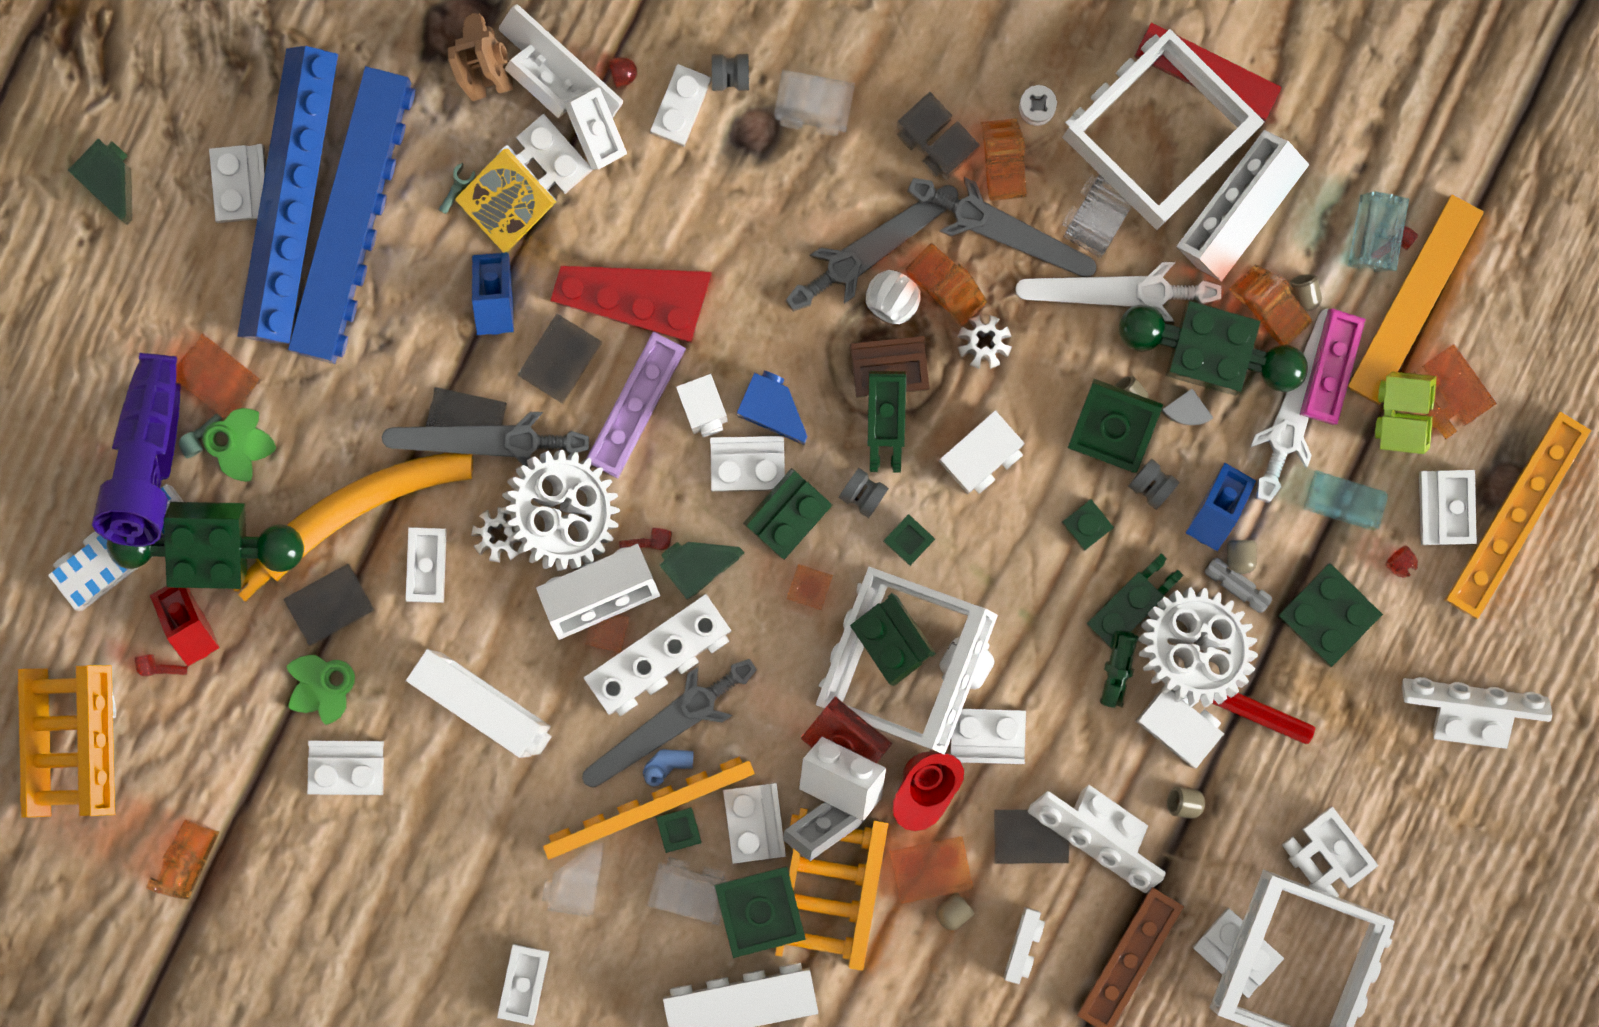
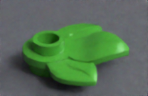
[202,408,276,482]
[287,655,355,725]

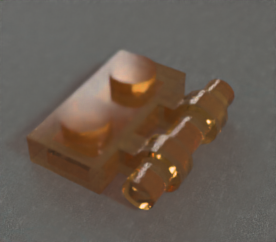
[1412,344,1497,440]

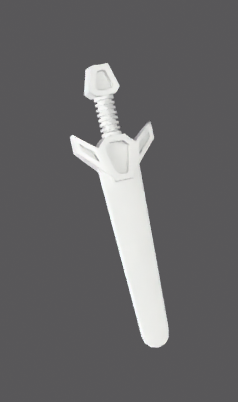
[1015,262,1221,322]
[1250,309,1328,503]

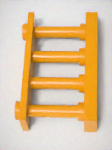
[17,665,115,818]
[775,807,888,971]

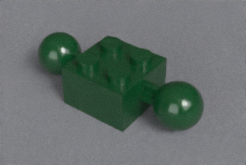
[1119,301,1308,396]
[106,502,304,589]

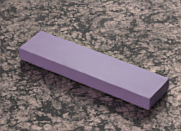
[586,331,686,479]

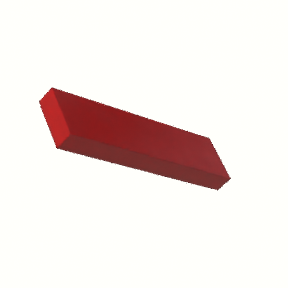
[1134,22,1282,122]

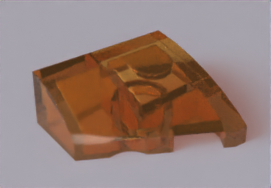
[146,819,220,899]

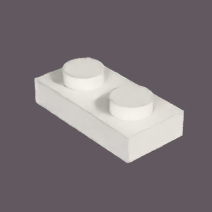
[650,64,712,147]
[563,87,627,170]
[406,527,447,603]
[1003,907,1045,984]
[497,944,550,1025]

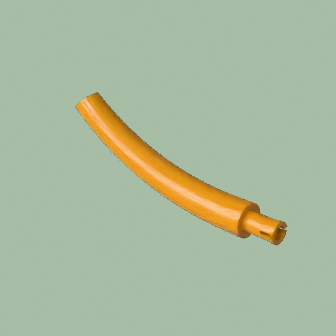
[233,453,474,602]

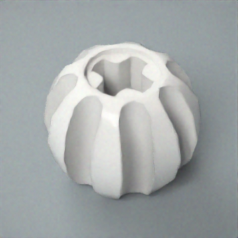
[866,270,921,324]
[957,315,1012,369]
[471,507,522,563]

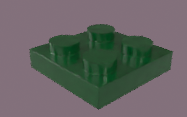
[1068,379,1163,474]
[1277,563,1383,667]
[714,866,806,958]

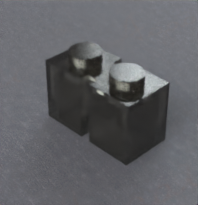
[897,92,980,180]

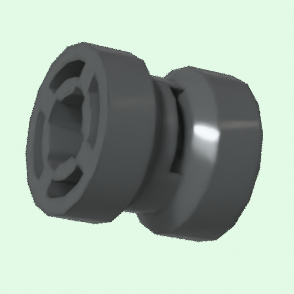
[712,54,749,91]
[1128,459,1180,510]
[838,468,889,518]

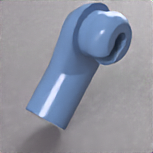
[643,749,694,787]

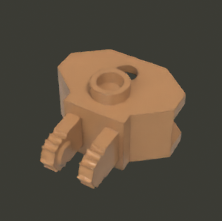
[448,13,513,101]

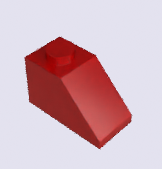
[150,586,220,667]

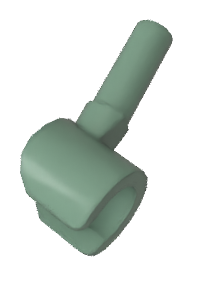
[439,163,475,214]
[179,413,222,459]

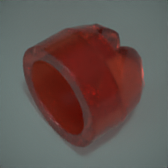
[609,57,637,88]
[1385,545,1418,578]

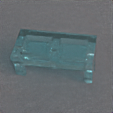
[1348,191,1409,272]
[1303,470,1388,531]

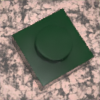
[1061,499,1114,551]
[883,514,935,566]
[656,807,702,853]

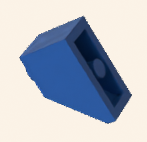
[472,252,514,335]
[737,370,807,445]
[1186,463,1256,551]

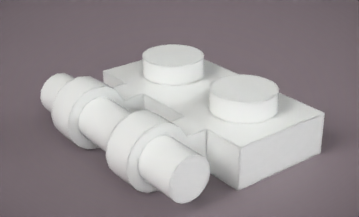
[497,114,592,200]
[1282,807,1379,897]

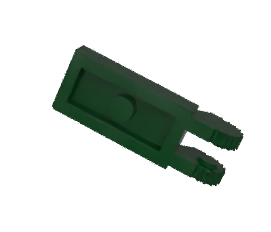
[867,371,906,473]
[1086,553,1184,649]

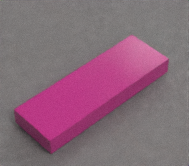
[1300,309,1366,425]

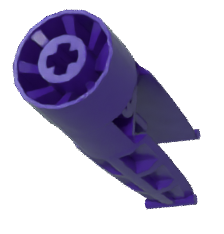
[92,353,181,547]

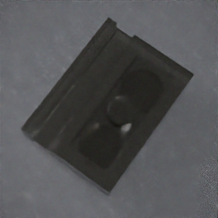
[517,313,602,404]
[426,387,507,427]
[284,563,375,646]
[994,809,1069,864]

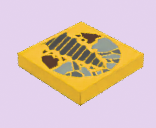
[455,148,557,253]

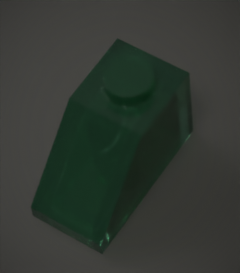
[68,138,132,225]
[659,542,745,601]

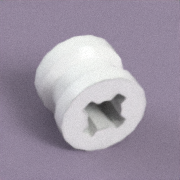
[1019,85,1057,126]

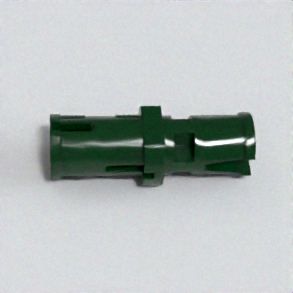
[1100,630,1139,708]

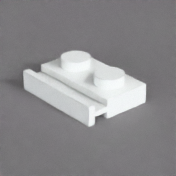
[209,144,266,223]
[710,436,785,492]
[1419,470,1477,545]
[950,709,1026,764]
[307,741,384,795]
[723,783,786,864]
[1192,908,1284,998]

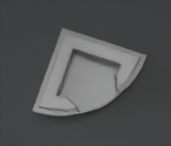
[1162,389,1213,425]

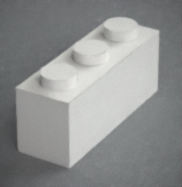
[536,544,661,640]

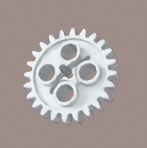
[501,450,620,571]
[1138,587,1258,707]

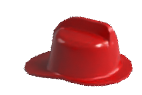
[893,750,964,831]

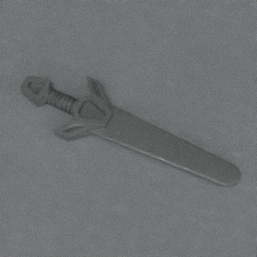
[907,177,1097,277]
[786,185,959,312]
[382,412,589,468]
[582,659,757,788]

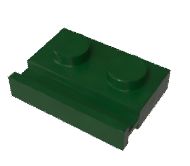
[743,468,833,560]
[850,593,936,686]

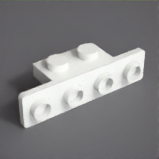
[499,4,623,118]
[1402,677,1552,749]
[1028,785,1166,893]

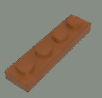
[1076,887,1184,1027]

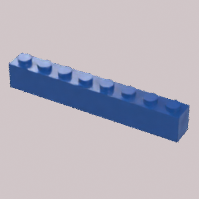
[237,46,338,344]
[288,66,415,364]

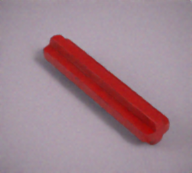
[1212,693,1315,744]

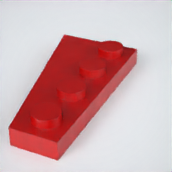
[550,266,712,343]

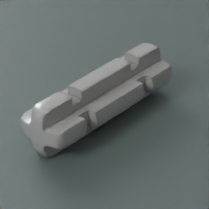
[1205,558,1272,613]

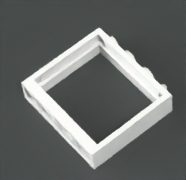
[1062,29,1264,230]
[816,567,998,755]
[406,649,552,758]
[1209,869,1395,1027]

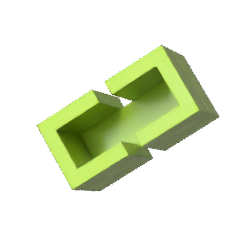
[1375,371,1437,454]

